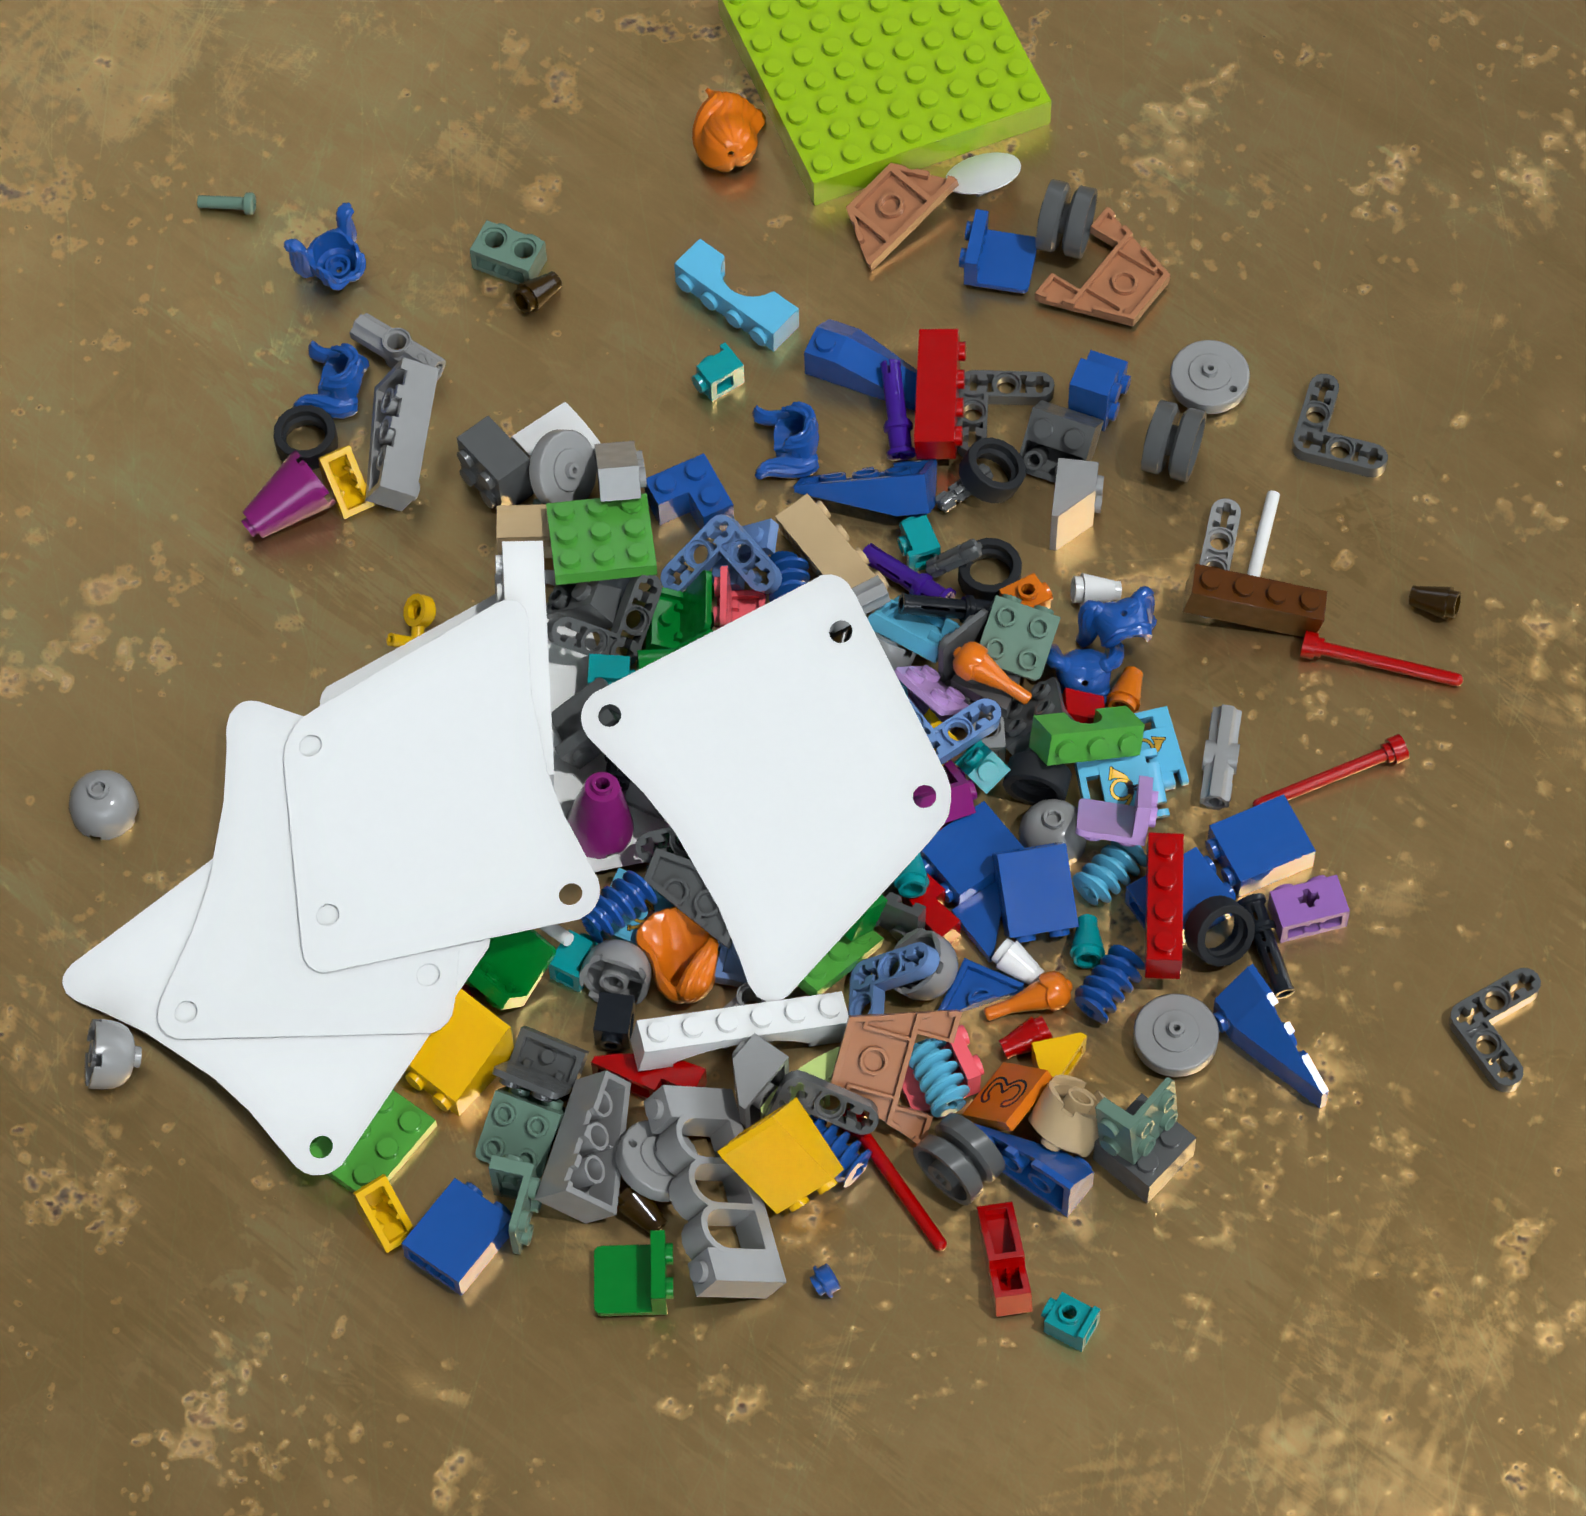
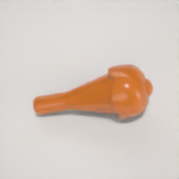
[953,641,1032,705]
[984,971,1073,1021]

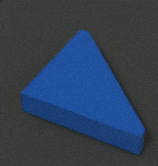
[951,881,1001,963]
[938,958,1024,1012]

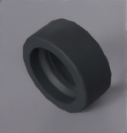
[273,405,338,470]
[959,437,1026,504]
[958,538,1022,600]
[1002,751,1072,805]
[1184,895,1255,967]

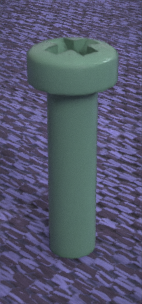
[197,192,256,215]

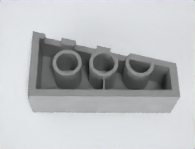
[365,357,439,512]
[535,1070,631,1224]

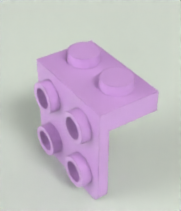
[894,665,969,735]
[1075,775,1159,847]

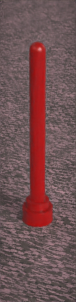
[1300,630,1463,687]
[1252,734,1409,807]
[840,1108,947,1251]

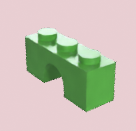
[1029,706,1145,766]

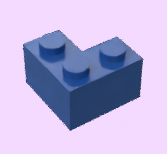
[1068,350,1131,432]
[644,453,734,531]

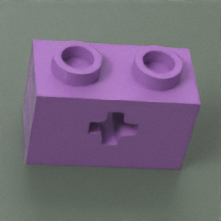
[1267,875,1350,943]

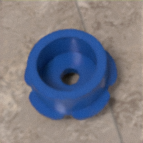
[810,1263,841,1298]

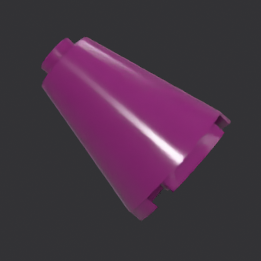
[241,450,336,538]
[566,772,634,859]

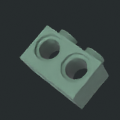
[470,220,547,285]

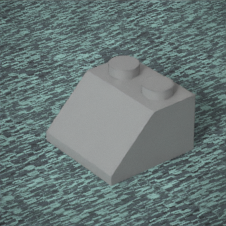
[1049,458,1104,551]
[732,1033,789,1130]

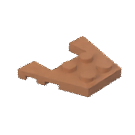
[1035,207,1170,326]
[830,1009,962,1144]

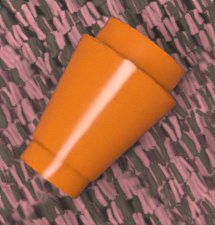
[1107,666,1143,713]

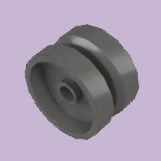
[1035,179,1098,259]
[1141,399,1207,483]
[913,1112,1005,1205]

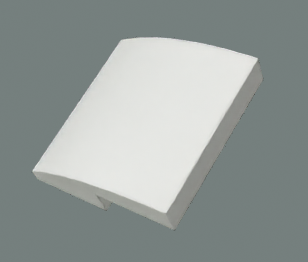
[511,402,600,459]

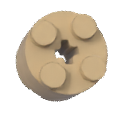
[1028,1075,1106,1157]

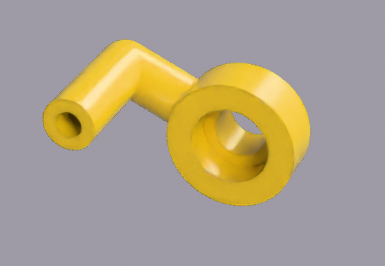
[386,593,436,648]

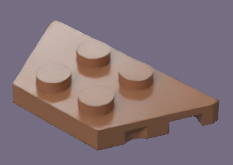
[846,163,959,271]

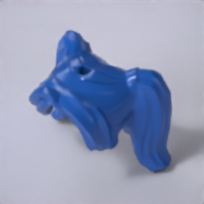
[284,202,366,291]
[293,340,370,419]
[752,401,819,480]
[1076,586,1157,648]
[1046,642,1125,703]

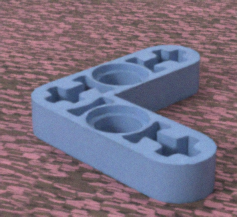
[660,514,782,594]
[907,696,1001,765]
[848,942,940,1015]

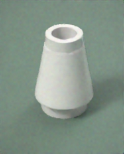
[1070,573,1122,606]
[991,938,1045,985]

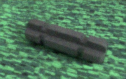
[935,463,994,513]
[925,539,983,578]

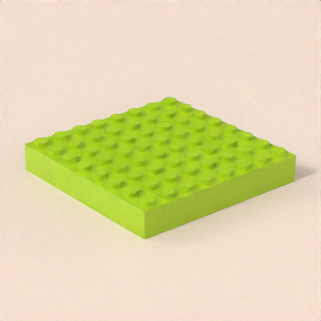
[718,0,1052,206]

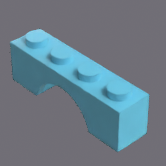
[674,239,799,352]

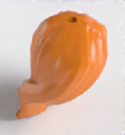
[692,88,766,172]
[635,906,718,1004]

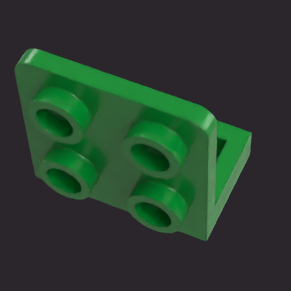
[646,570,714,650]
[465,929,556,1010]
[594,1230,674,1316]

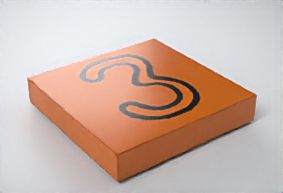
[962,1062,1053,1131]

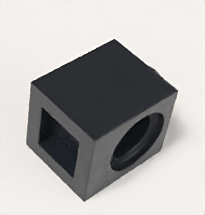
[593,992,636,1050]

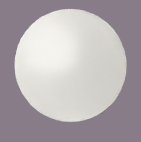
[946,152,1021,197]

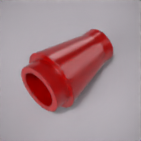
[998,1015,1053,1059]

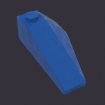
[804,319,917,411]
[794,459,937,518]
[1213,964,1329,1108]
[974,1123,1094,1218]

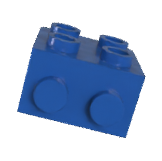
[959,209,1037,294]

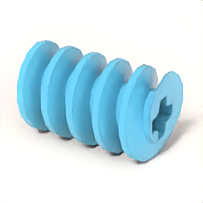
[1072,841,1146,906]
[909,1038,970,1117]

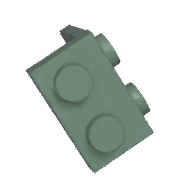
[980,594,1061,681]
[1095,1077,1178,1165]
[475,1086,566,1178]
[489,1154,542,1255]

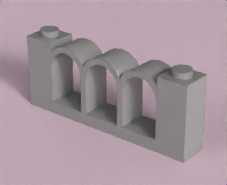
[644,1085,787,1299]

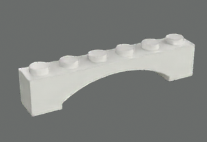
[630,991,849,1072]

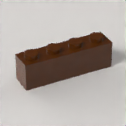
[1182,564,1328,637]

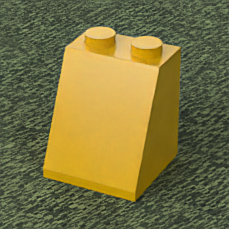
[405,989,514,1116]
[717,1097,844,1214]

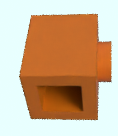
[999,573,1053,609]

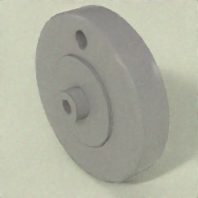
[1170,340,1250,414]
[529,429,597,504]
[1133,994,1219,1077]
[616,1120,698,1202]

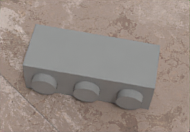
[594,441,647,502]

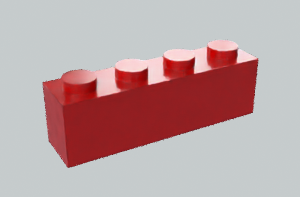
[914,329,966,459]
[1145,832,1184,979]

